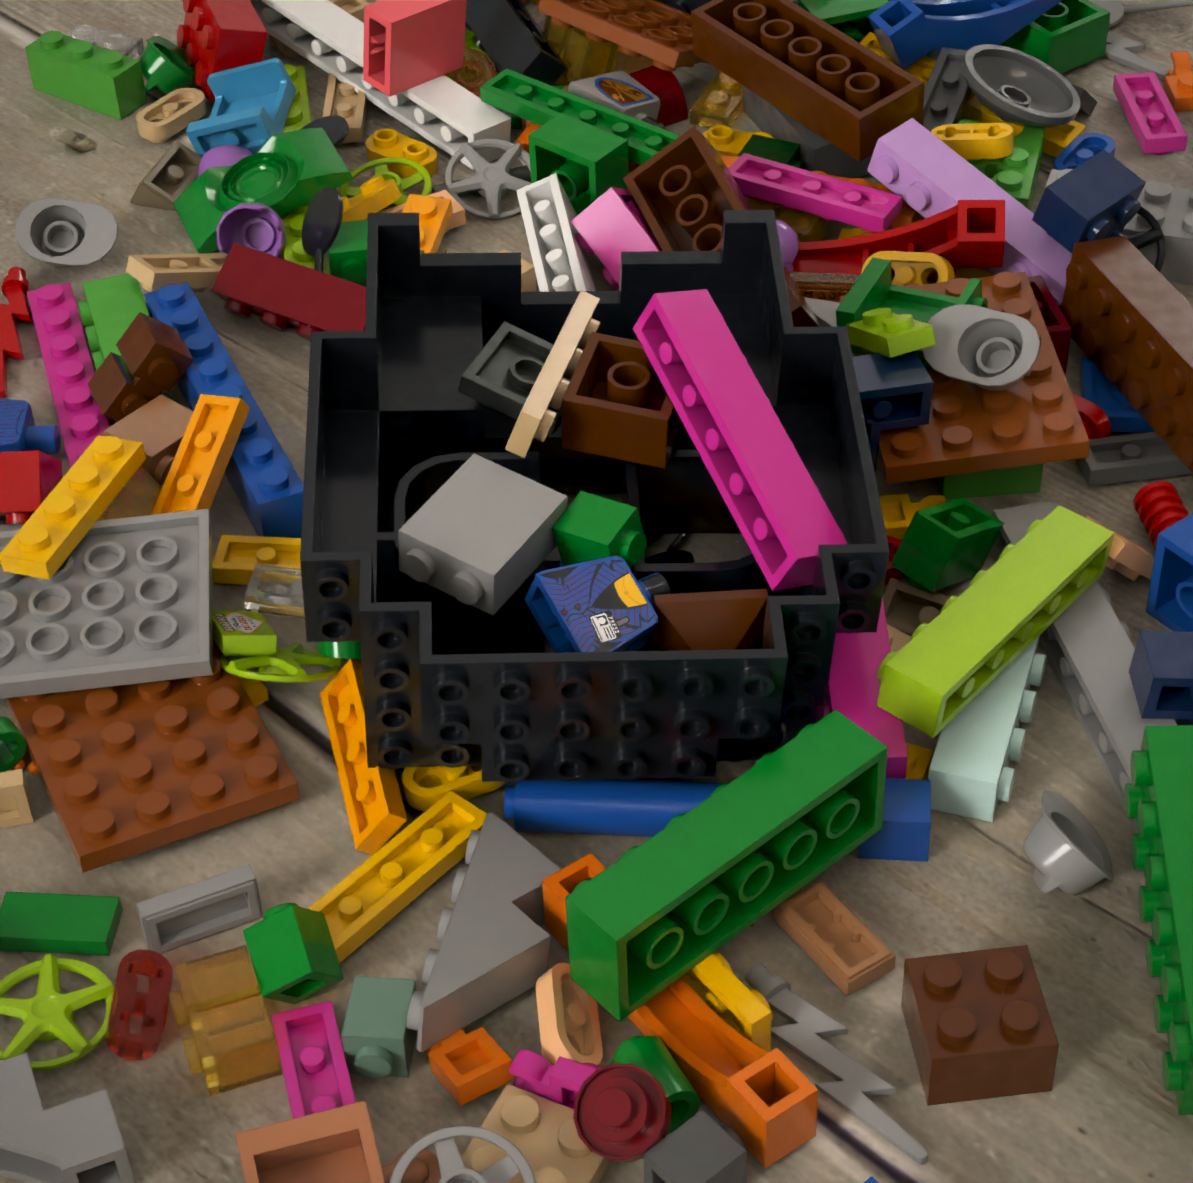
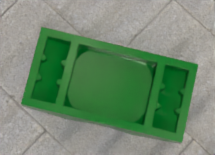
[173,127,354,254]

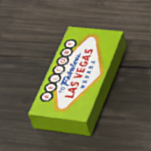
[213,610,277,656]

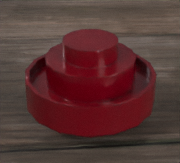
[573,1063,672,1163]

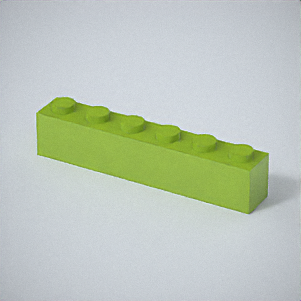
[876,505,1115,738]

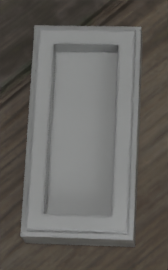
[136,864,263,956]

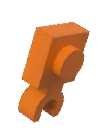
[424,1027,516,1106]

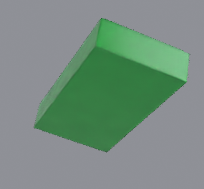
[0,891,123,956]

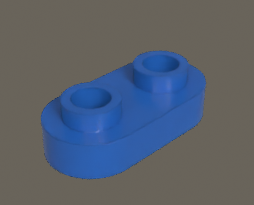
[1053,132,1116,170]

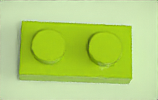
[846,308,936,358]

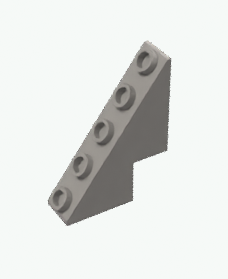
[406,812,561,1052]

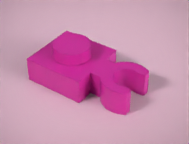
[509,1050,602,1109]

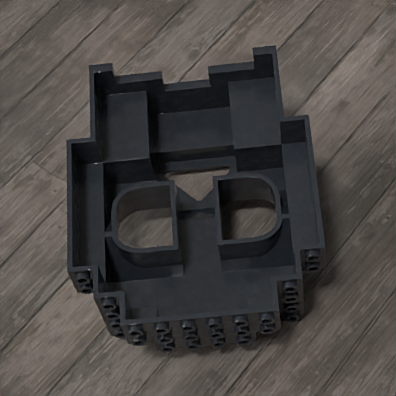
[300,210,890,783]

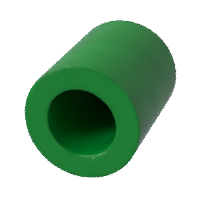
[609,1036,700,1135]

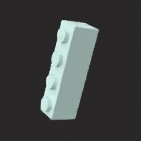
[928,635,1047,823]

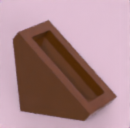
[651,589,768,651]

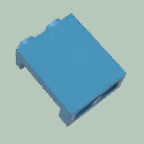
[186,58,296,157]

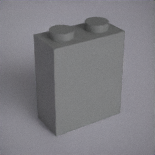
[398,453,568,616]

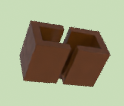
[88,312,194,421]

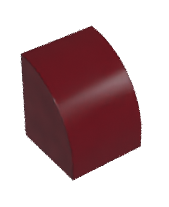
[629,65,688,127]

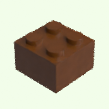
[562,332,683,469]
[901,945,1059,1106]

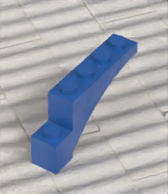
[868,0,1062,70]

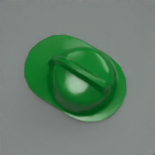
[139,36,196,94]

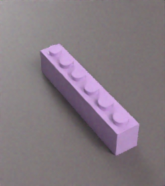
[867,118,1072,306]

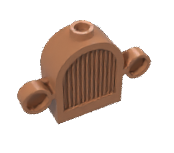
[235,1100,441,1183]

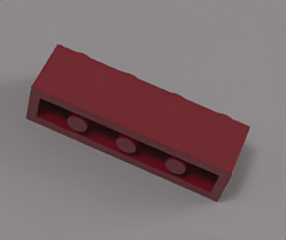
[211,242,366,342]

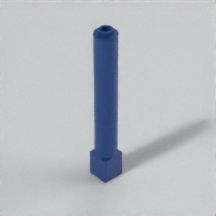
[504,778,931,862]

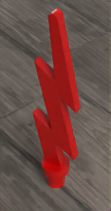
[0,267,32,399]

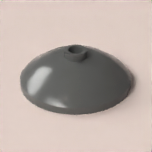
[962,44,1081,127]

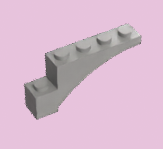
[0,1053,135,1183]

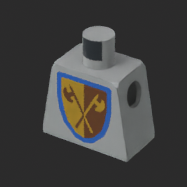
[567,70,664,129]

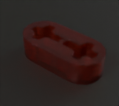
[105,949,173,1060]

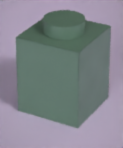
[341,976,418,1078]

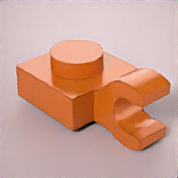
[1163,51,1193,112]

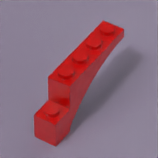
[792,200,1005,284]

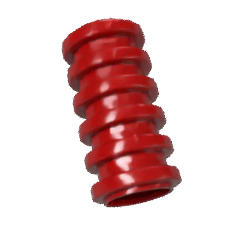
[1133,481,1189,551]

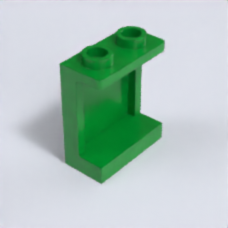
[836,258,988,369]

